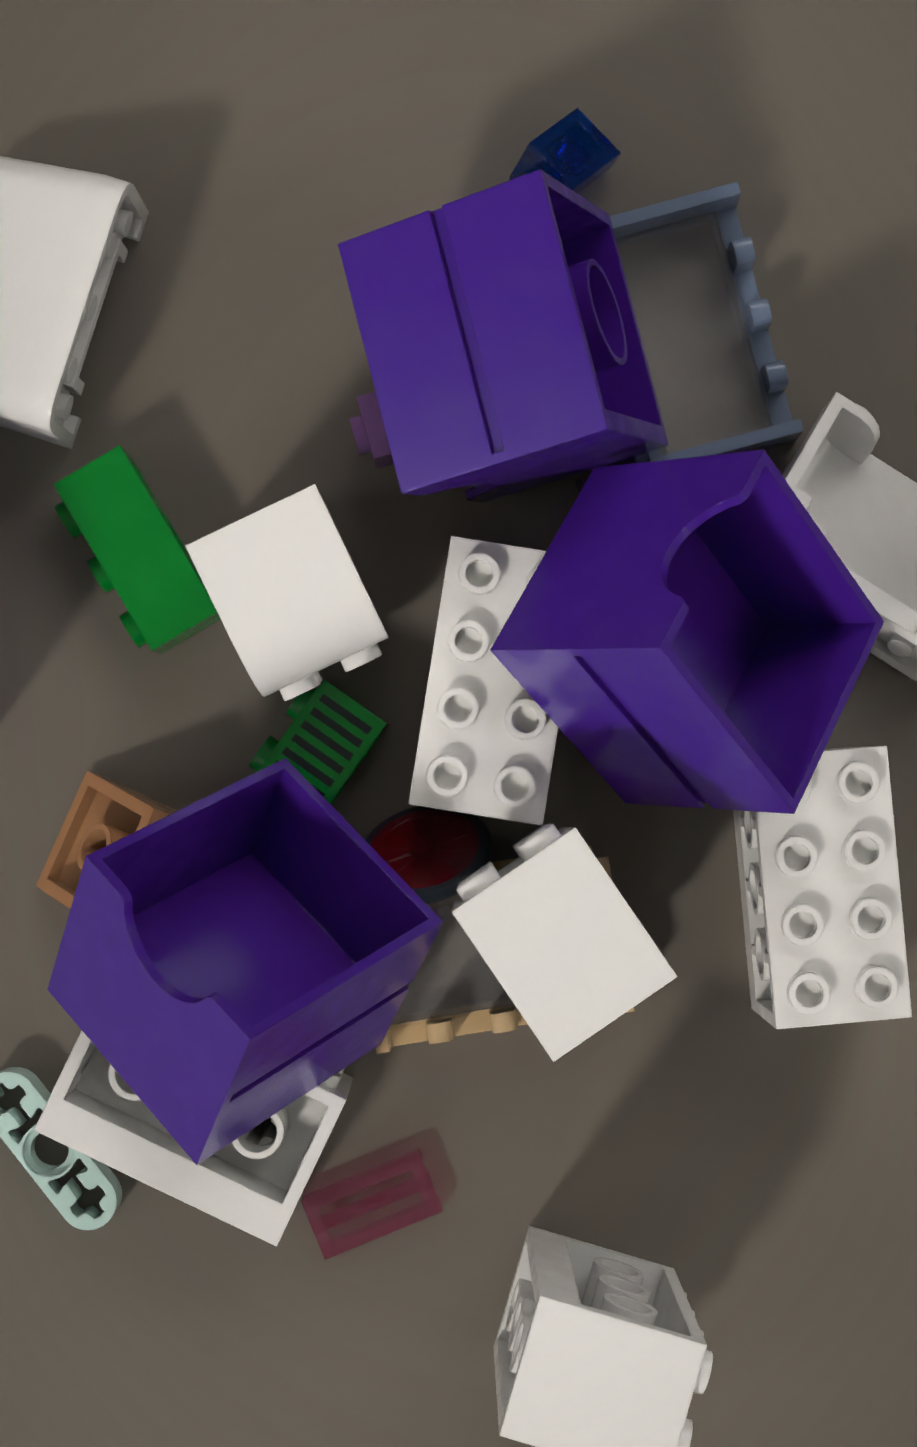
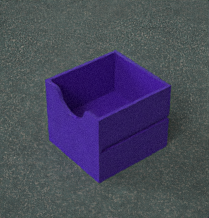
[338,169,669,503]
[490,450,884,814]
[47,758,444,1165]

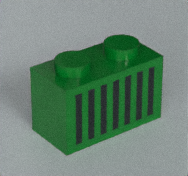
[249,679,389,806]

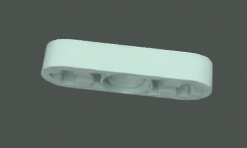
[0,1067,122,1230]

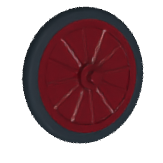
[365,806,492,904]

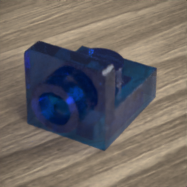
[509,107,621,193]

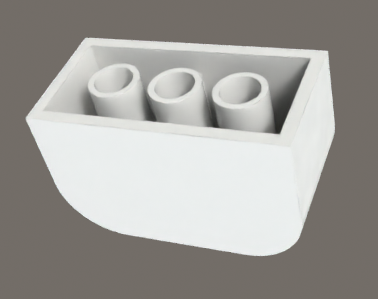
[185,484,389,701]

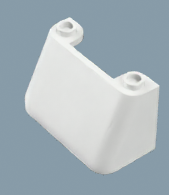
[0,156,149,449]
[782,392,917,681]

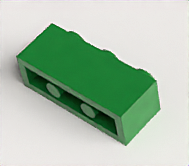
[53,445,220,654]

